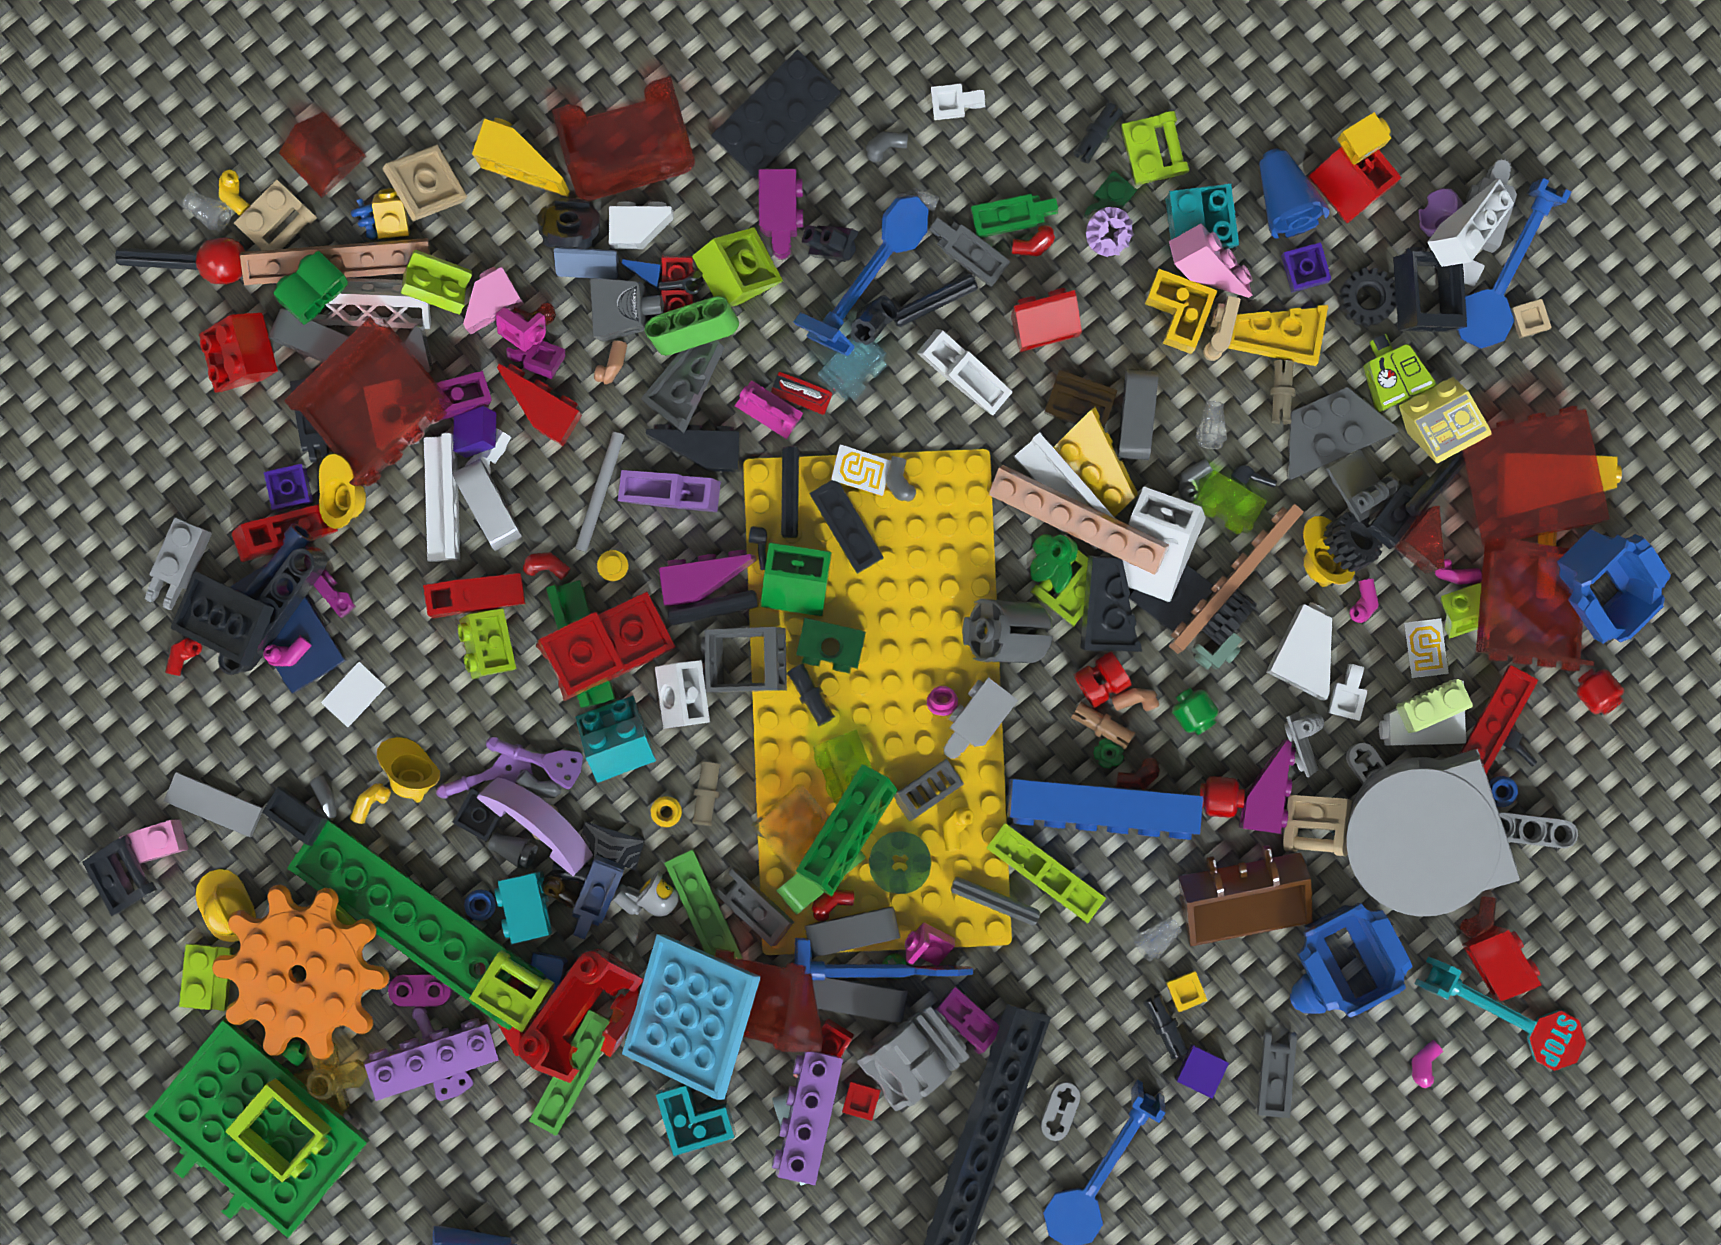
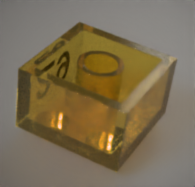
[750,784,829,875]

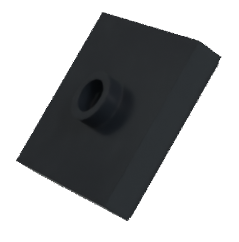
[1129,564,1213,632]

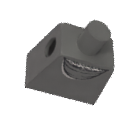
[590,278,664,342]

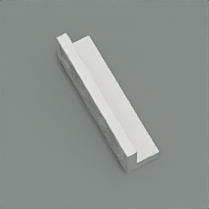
[311,278,431,329]
[1014,432,1114,550]
[424,433,460,562]

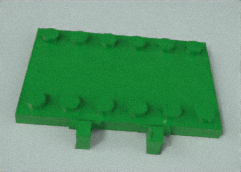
[145,1019,370,1238]

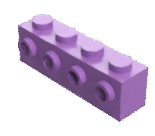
[364,1018,498,1101]
[772,1049,843,1185]

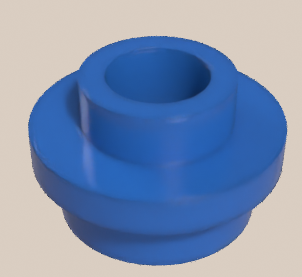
[1489,776,1518,807]
[464,889,496,921]

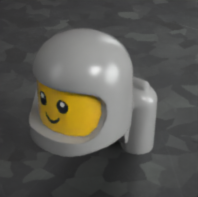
[612,871,678,917]

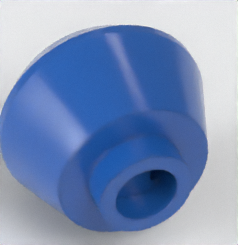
[1290,973,1327,1014]

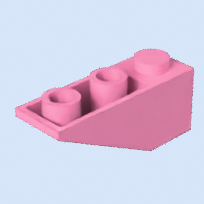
[1169,224,1252,298]

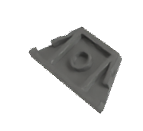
[1287,387,1399,481]

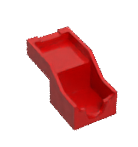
[536,592,675,701]

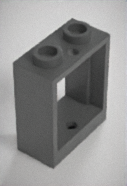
[701,627,787,693]

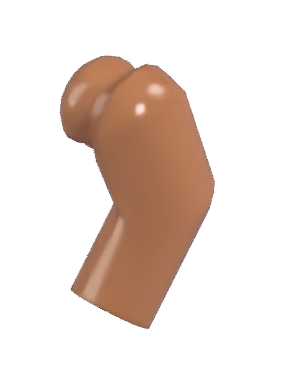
[594,341,627,385]
[1112,688,1159,711]

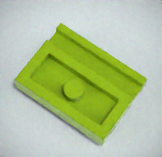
[179,944,234,1011]

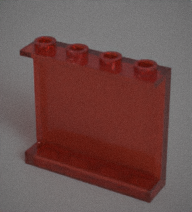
[284,316,453,487]
[1462,406,1610,547]
[1476,538,1594,671]

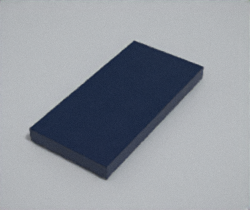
[230,564,347,694]

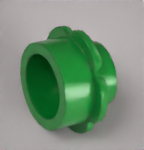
[1093,738,1124,768]

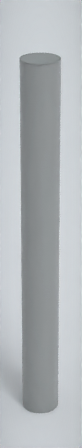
[575,432,625,553]

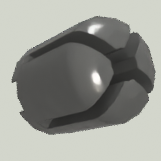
[962,599,1053,663]

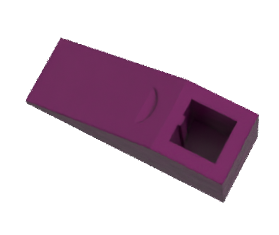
[659,550,757,606]
[1239,739,1296,834]

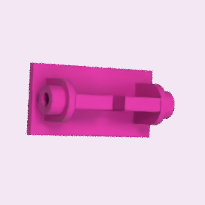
[735,380,803,439]

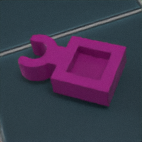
[506,341,565,379]

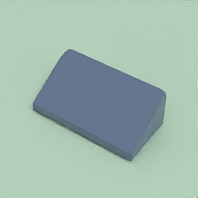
[554,247,619,280]

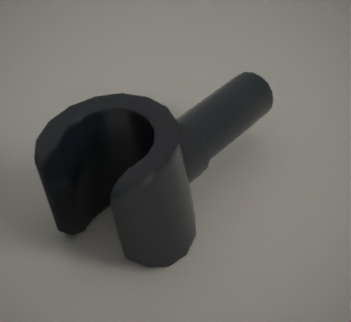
[659,270,705,294]
[1231,465,1277,488]
[749,526,767,570]
[1503,729,1537,767]

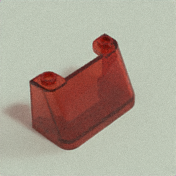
[552,76,695,201]
[710,949,823,1052]

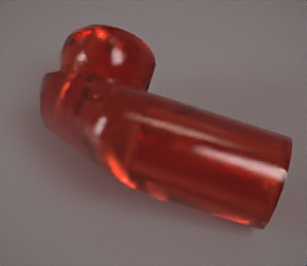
[1116,758,1160,789]
[1460,896,1497,938]

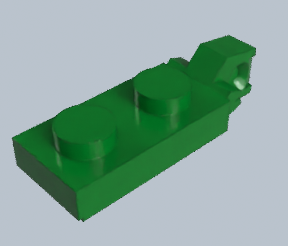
[971,194,1059,238]

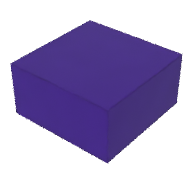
[1281,242,1331,293]
[453,406,496,458]
[264,464,314,512]
[1175,1044,1229,1099]

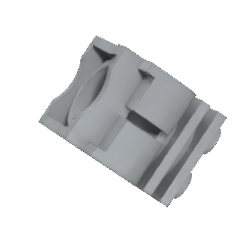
[857,1007,969,1111]

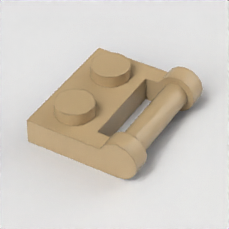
[234,180,317,250]
[1203,296,1241,361]
[1283,795,1352,856]

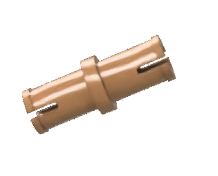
[1071,701,1135,750]

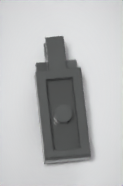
[929,218,1010,287]

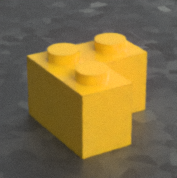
[1145,269,1217,354]

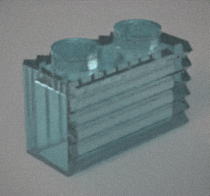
[818,337,887,402]

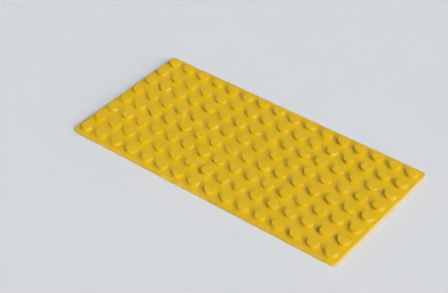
[743,449,1012,955]

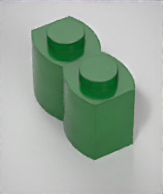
[273,251,348,325]

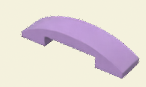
[477,777,593,876]

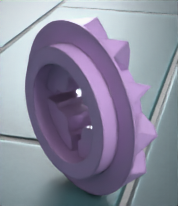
[1086,207,1134,257]

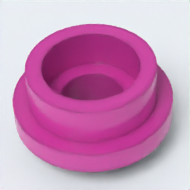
[927,686,958,716]

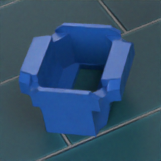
[1557,529,1671,644]
[1297,903,1413,1018]

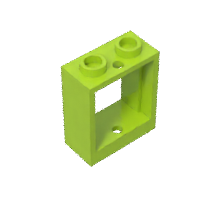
[225,1078,332,1183]

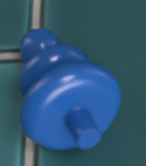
[351,199,377,240]

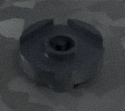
[537,198,600,249]

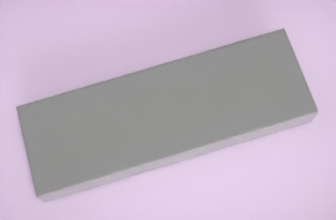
[164,772,264,837]

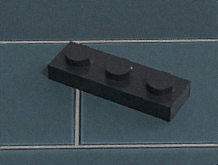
[809,480,884,574]

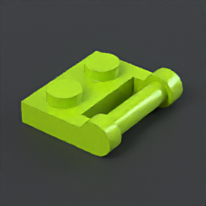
[1121,111,1189,186]
[1030,550,1088,627]
[469,950,555,1033]

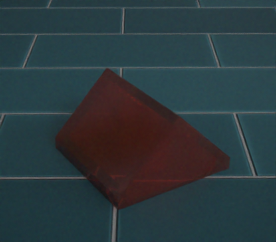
[279,111,367,198]
[1394,506,1445,574]

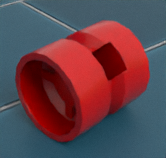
[1073,651,1132,708]

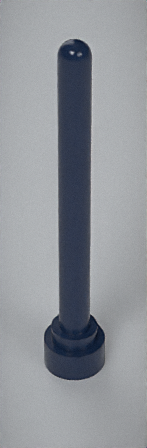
[243,523,312,599]

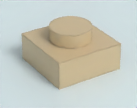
[1511,299,1552,339]

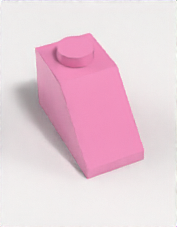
[463,267,524,334]
[119,820,189,864]

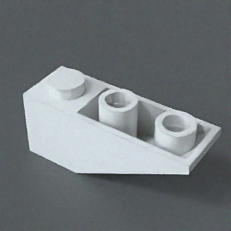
[1427,179,1514,267]

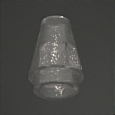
[183,192,231,231]
[1196,401,1227,449]
[1134,917,1182,961]

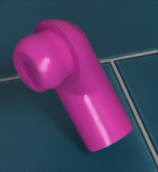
[1434,559,1482,585]
[1349,579,1379,623]
[263,635,312,666]
[1412,1040,1444,1088]

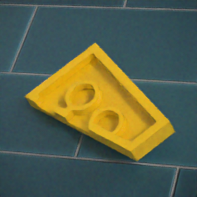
[1228,305,1328,366]
[1053,407,1138,517]

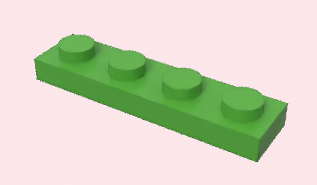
[664,849,745,967]
[529,1008,610,1136]

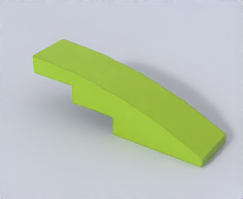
[987,823,1106,923]

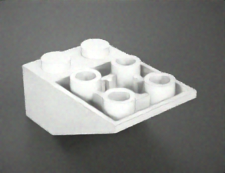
[1123,487,1206,602]

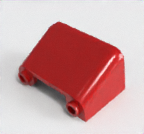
[518,949,644,1083]

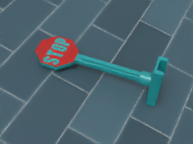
[1414,956,1586,1071]

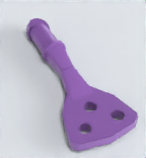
[486,737,583,789]
[436,744,533,798]
[412,1006,474,1101]

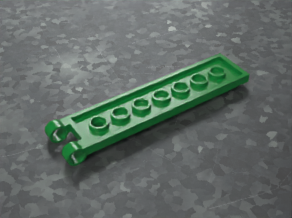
[287,820,547,1030]

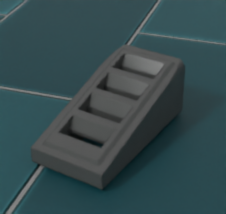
[894,758,964,821]

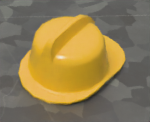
[319,454,366,529]
[1303,516,1355,587]
[377,737,440,803]
[195,869,256,942]

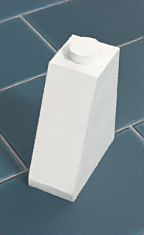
[1266,602,1332,700]
[1379,681,1466,746]

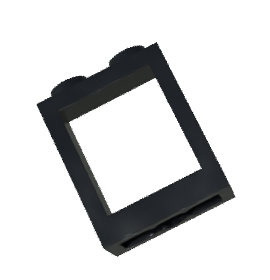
[1393,247,1467,332]

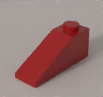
[231,504,338,562]

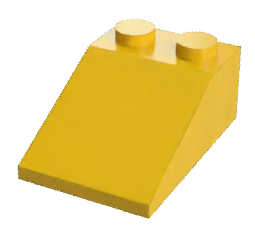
[472,118,570,197]

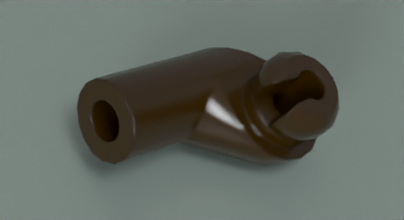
[543,875,579,908]

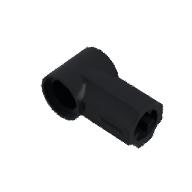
[850,295,898,345]

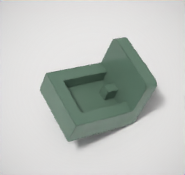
[1191,633,1242,670]

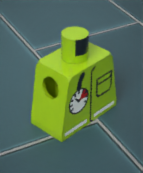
[1364,334,1437,413]

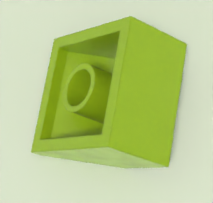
[692,227,783,307]

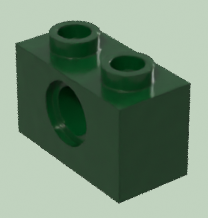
[796,618,866,674]

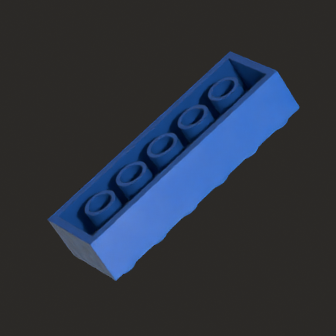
[1006,779,1203,840]

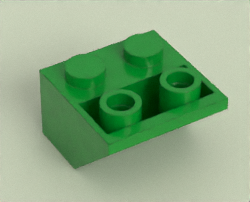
[761,543,832,616]

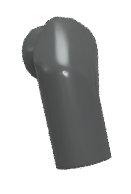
[1178,458,1213,502]

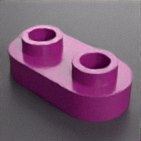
[388,974,452,1006]

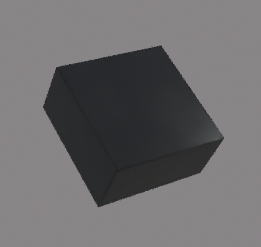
[452,788,503,842]

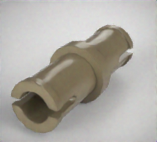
[1270,360,1295,425]
[692,761,721,826]

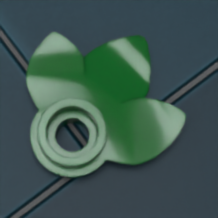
[1030,534,1078,593]

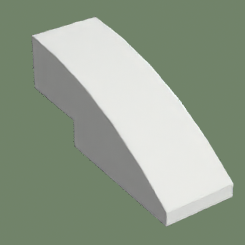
[917,329,1012,415]

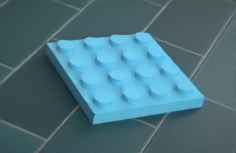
[622,934,760,1100]

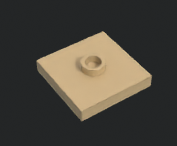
[382,145,467,221]

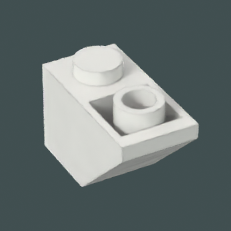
[609,202,674,249]

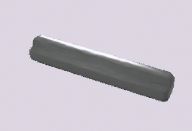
[951,877,1040,926]

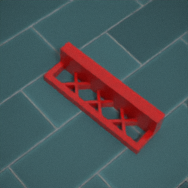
[1459,665,1539,774]

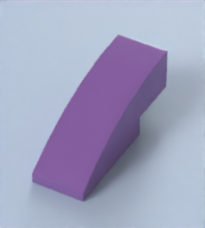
[618,470,721,512]

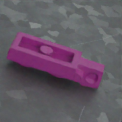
[304,546,356,618]

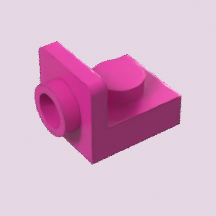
[496,307,546,352]
[905,922,955,966]

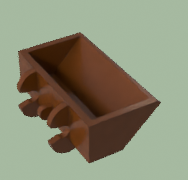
[1178,845,1313,947]

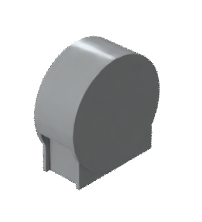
[1347,748,1520,916]

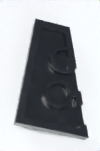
[1080,556,1142,652]

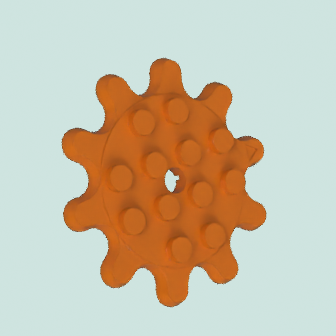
[212,884,390,1060]

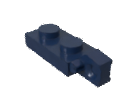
[572,855,625,939]

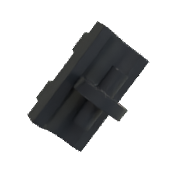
[801,225,858,262]

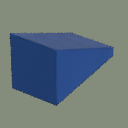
[622,259,662,291]

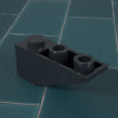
[646,424,741,472]

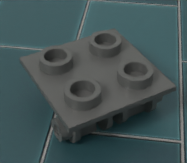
[1326,449,1399,522]

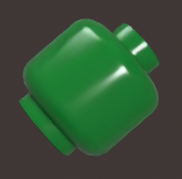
[1172,687,1219,735]

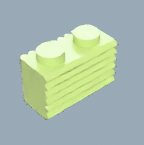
[1396,679,1473,733]

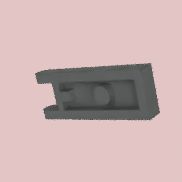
[714,867,794,947]
[1257,1029,1297,1118]

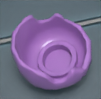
[1419,188,1463,237]

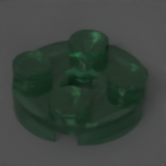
[869,831,931,894]

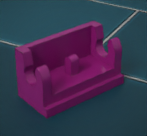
[934,987,1000,1055]

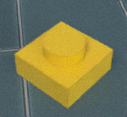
[1165,971,1208,1012]

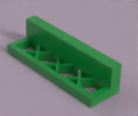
[546,580,616,708]
[796,764,898,896]

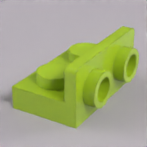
[401,250,472,315]
[1440,578,1511,639]
[458,608,516,679]

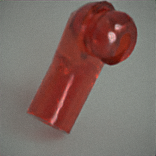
[512,303,556,327]

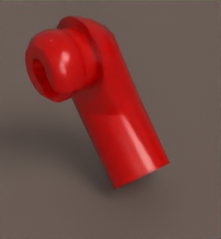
[1012,225,1055,257]
[523,552,571,580]
[165,637,203,676]
[811,889,854,922]

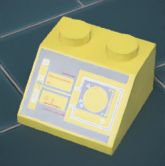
[1399,377,1492,463]

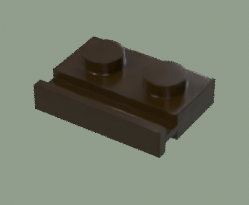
[1044,370,1118,429]

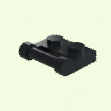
[82,835,157,917]

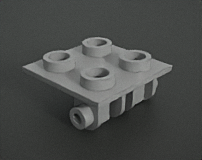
[1284,711,1324,777]

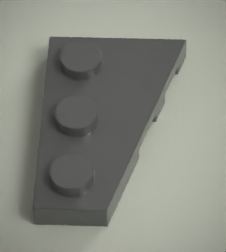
[641,340,725,433]

